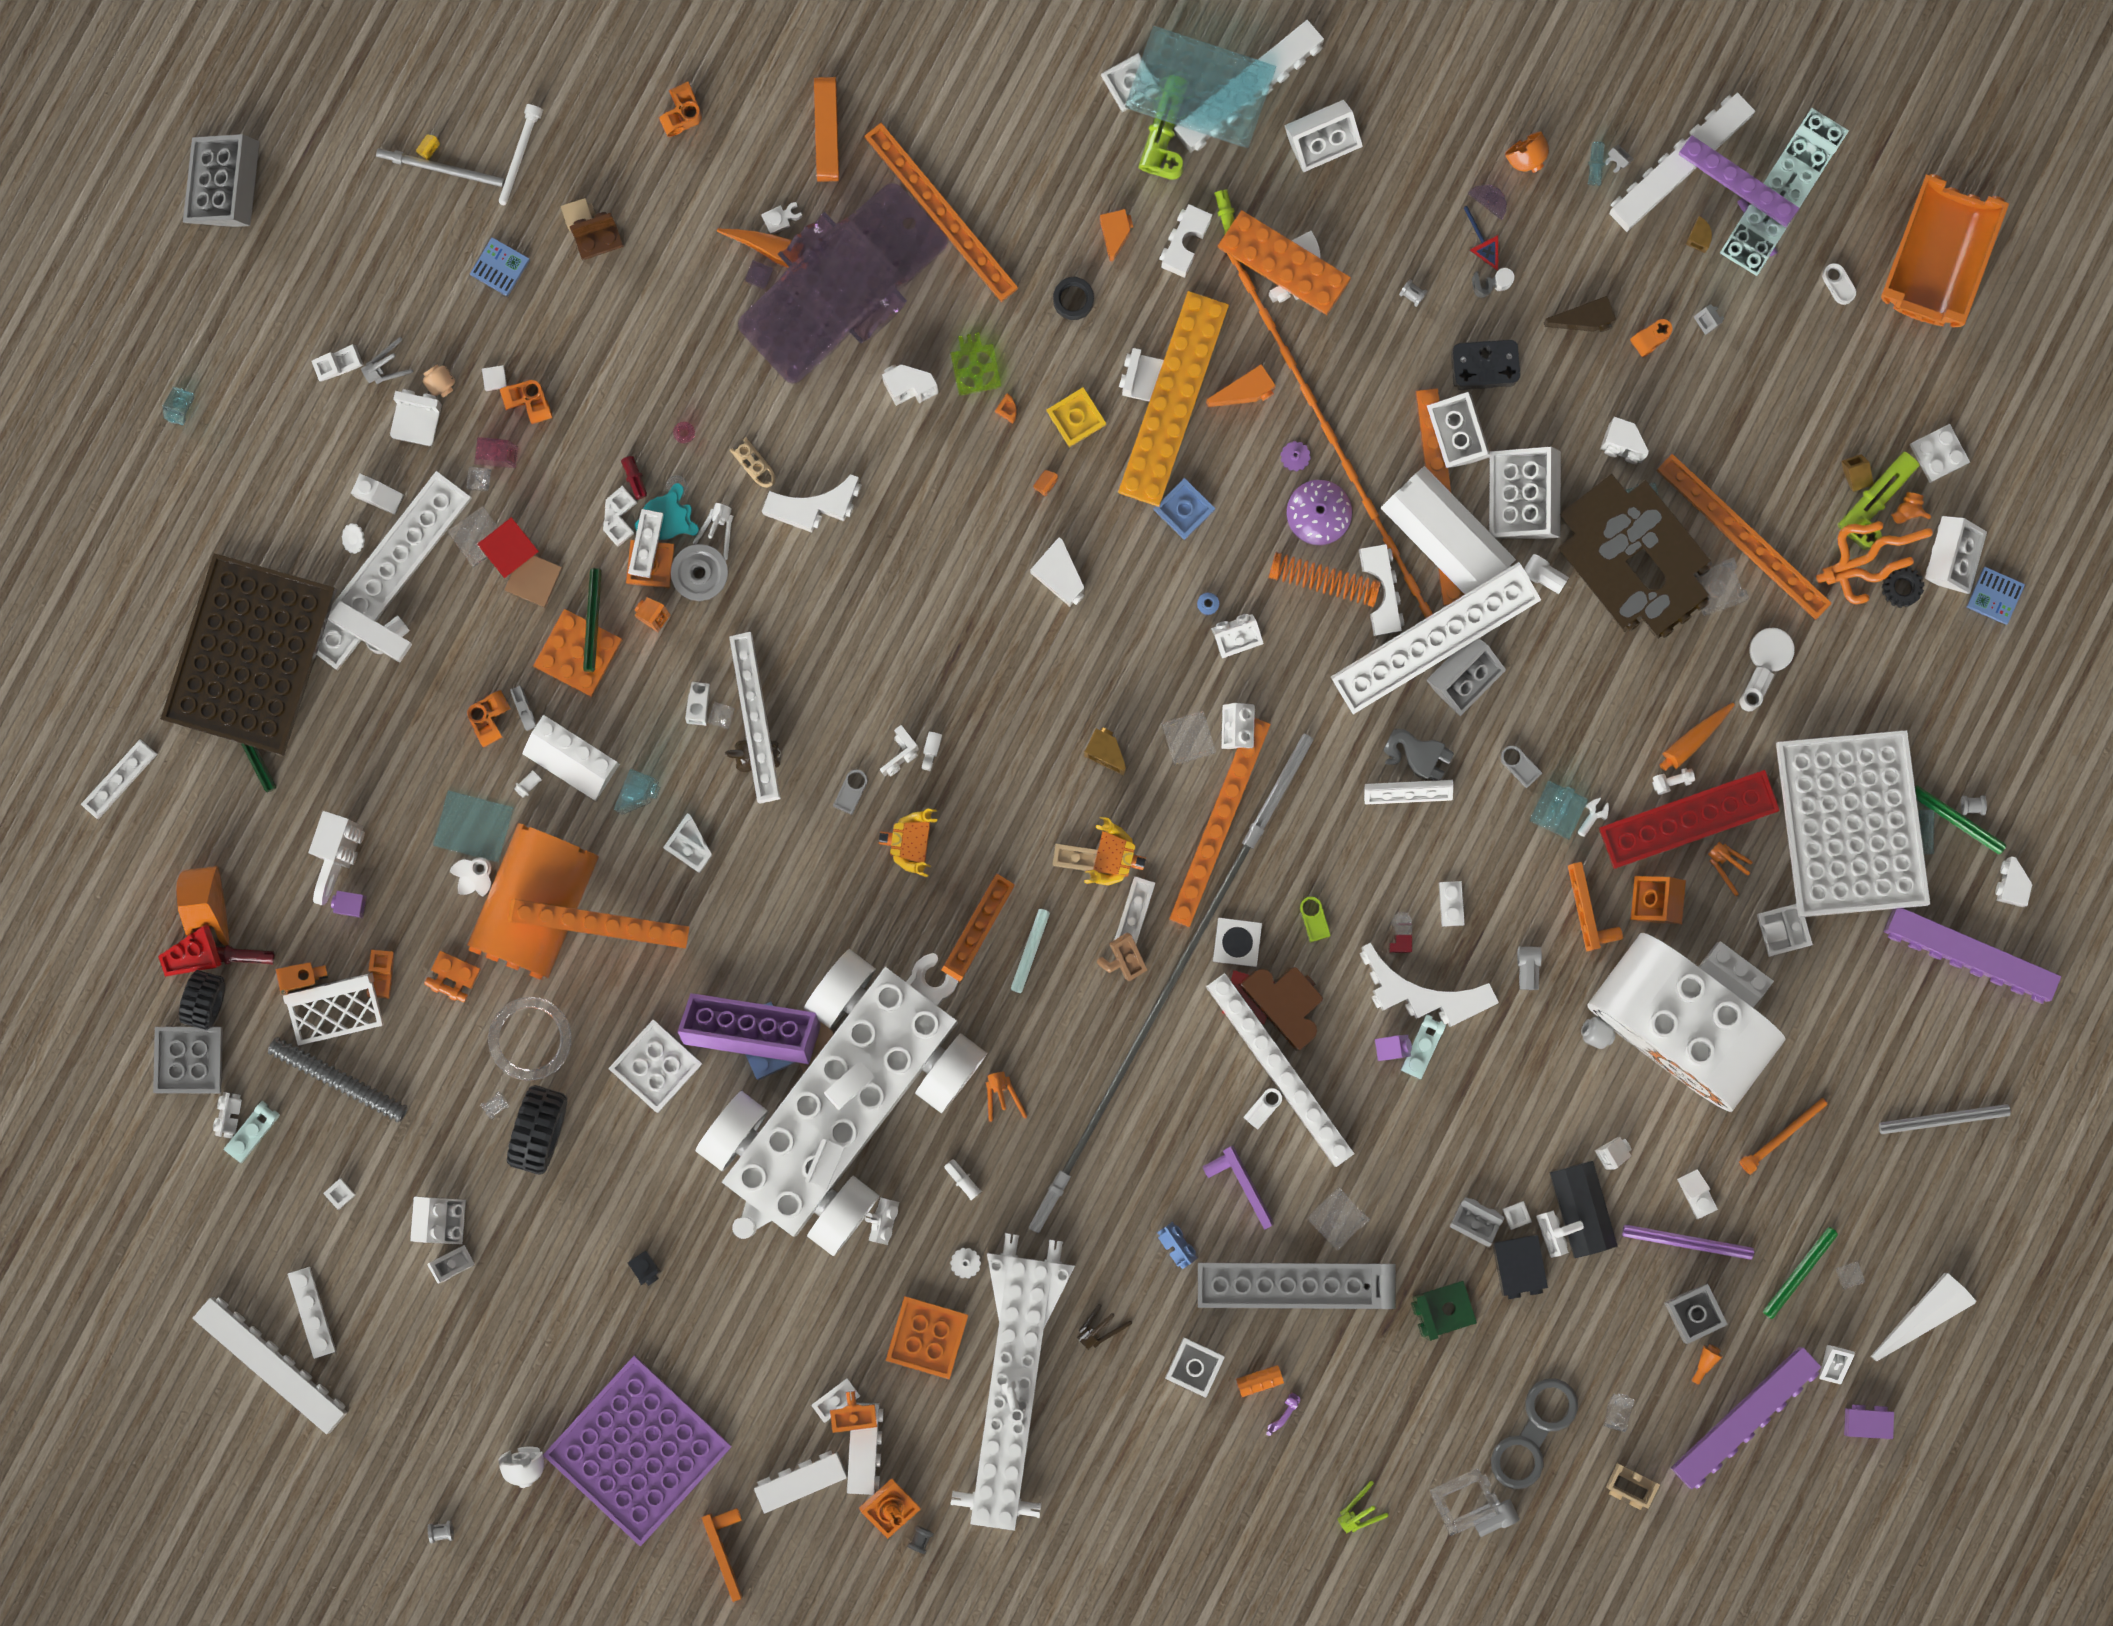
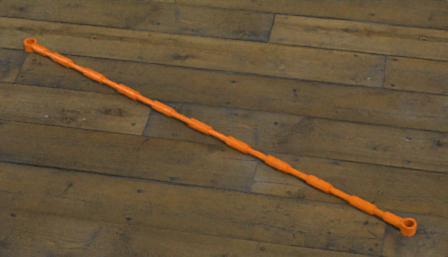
[1221,239,1433,618]

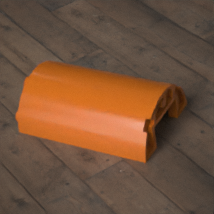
[1881,174,2009,327]
[467,823,599,980]

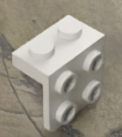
[1119,348,1164,401]
[390,389,442,446]

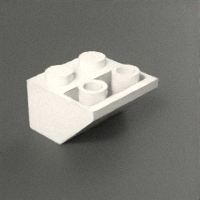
[1600,417,1649,464]
[410,1197,466,1244]

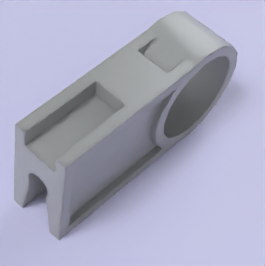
[510,685,537,731]
[1500,746,1542,788]
[833,769,868,815]

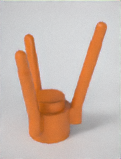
[1708,841,1753,896]
[986,1071,1027,1122]

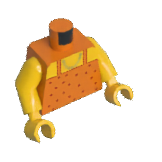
[879,809,937,877]
[1084,817,1146,885]

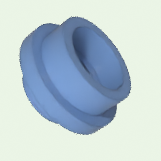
[1197,593,1219,615]

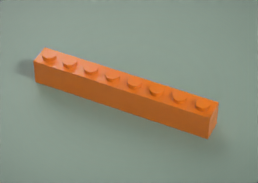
[508,899,689,948]

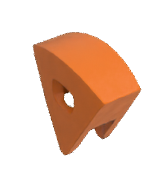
[176,866,229,946]

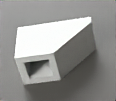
[1995,857,2032,907]

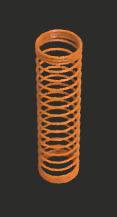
[1269,552,1381,608]

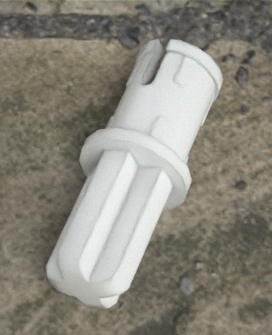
[944,1159,982,1200]

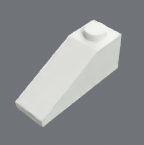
[1595,1137,1632,1170]

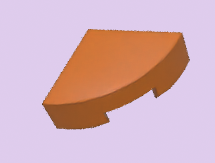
[995,393,1017,424]

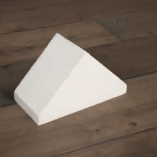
[1819,1345,1855,1384]

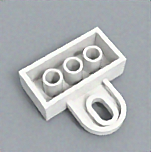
[308,811,365,906]

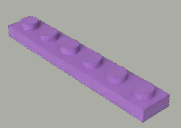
[1679,135,1799,227]

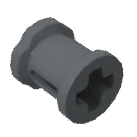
[907,1526,934,1554]

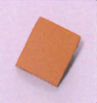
[1033,470,1058,496]

